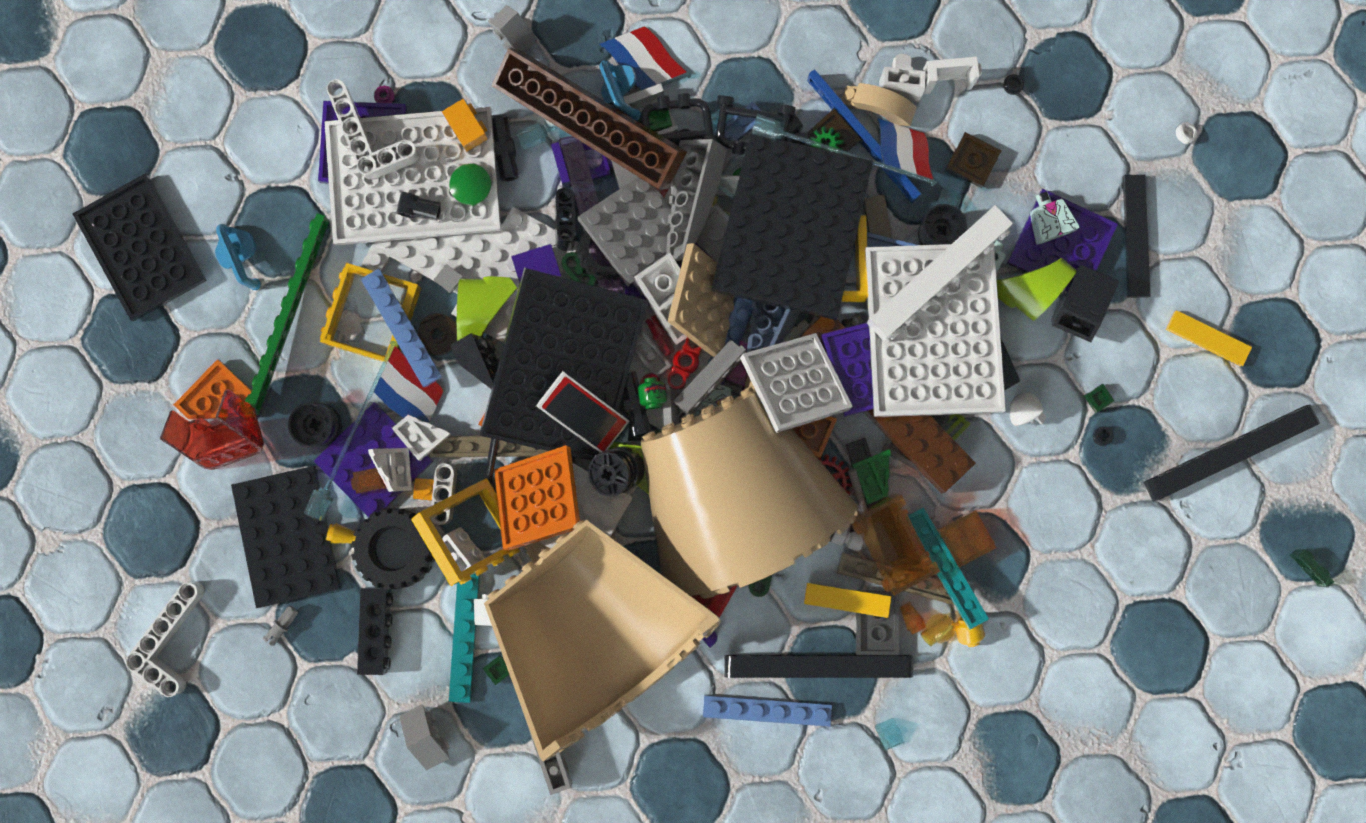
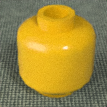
[954,616,985,647]

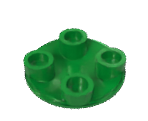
[449,164,492,206]

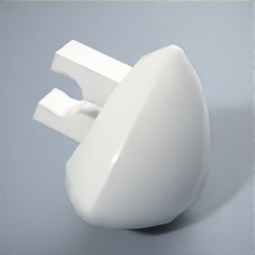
[1010,392,1046,426]

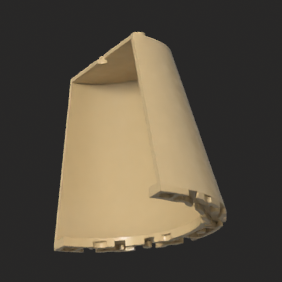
[641,387,859,599]
[484,520,721,761]

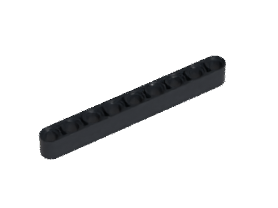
[1143,404,1320,502]
[724,655,914,678]

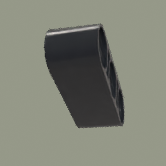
[554,187,576,251]

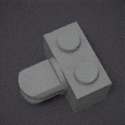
[488,5,537,53]

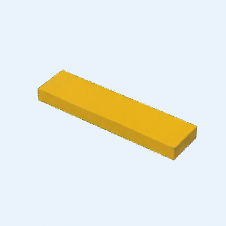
[1165,310,1252,367]
[804,583,892,618]

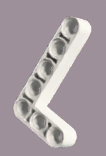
[327,79,419,179]
[126,582,205,697]

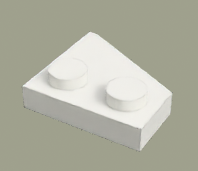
[392,415,451,461]
[369,448,412,492]

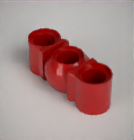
[667,337,703,390]

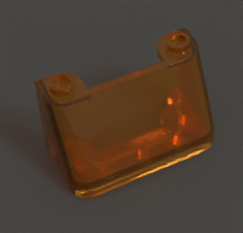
[852,493,940,595]

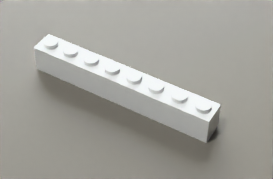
[867,205,1013,342]

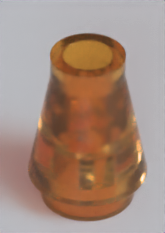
[899,602,927,635]

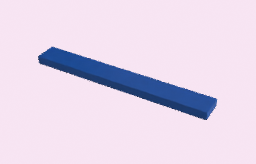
[807,69,921,203]

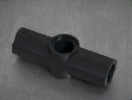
[492,116,519,182]
[622,371,651,437]

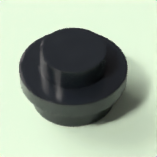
[1003,74,1024,95]

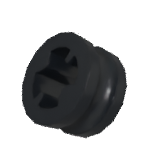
[1093,426,1114,446]

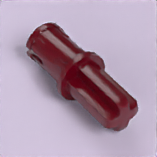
[645,315,675,356]

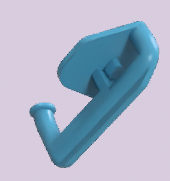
[599,60,641,121]
[215,224,261,290]

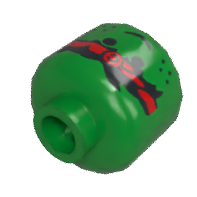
[638,377,667,410]

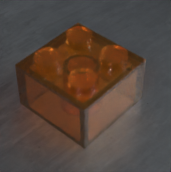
[937,510,997,568]

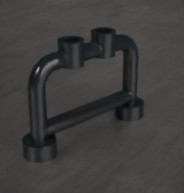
[641,93,719,143]
[716,95,796,155]

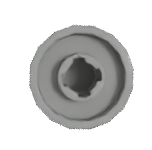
[830,522,867,551]

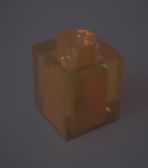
[351,468,386,494]

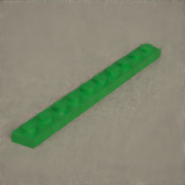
[245,213,329,415]

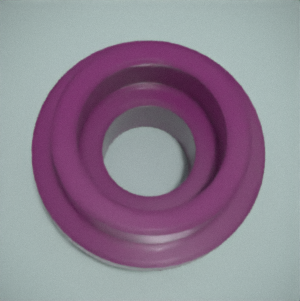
[374,85,395,103]

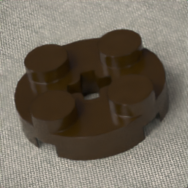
[417,313,457,356]

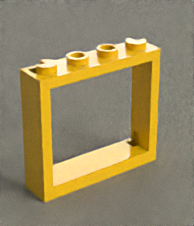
[841,215,868,302]
[320,263,422,363]
[411,478,521,586]

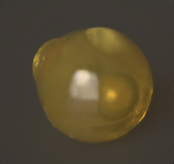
[920,613,956,646]

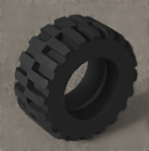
[351,508,435,590]

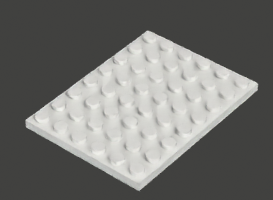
[325,107,501,245]
[865,243,1006,417]

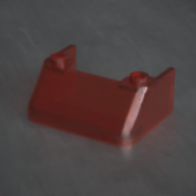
[159,389,264,470]

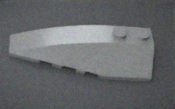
[666,139,727,261]

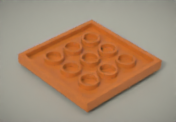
[494,446,580,551]

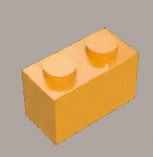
[442,99,488,152]

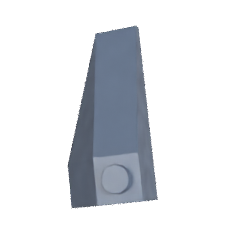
[747,301,800,352]

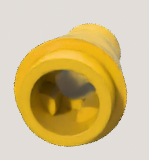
[326,523,356,544]

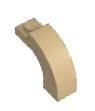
[841,83,917,126]

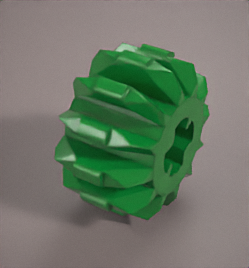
[809,127,844,153]

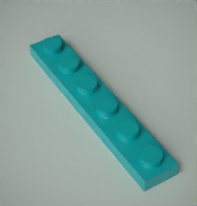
[905,507,989,630]
[448,574,480,703]

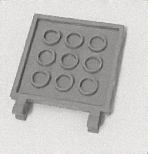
[578,177,671,296]

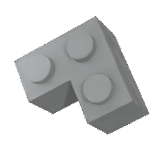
[399,704,450,771]

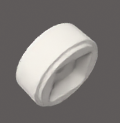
[1176,122,1197,144]

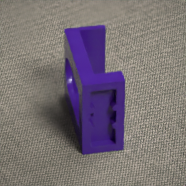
[551,140,613,188]

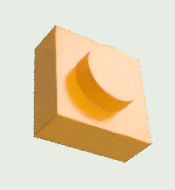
[413,478,434,501]

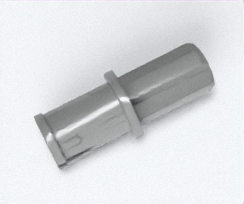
[263,606,298,646]

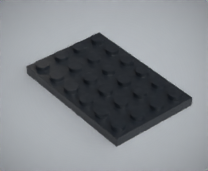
[72,173,207,322]
[231,466,341,608]

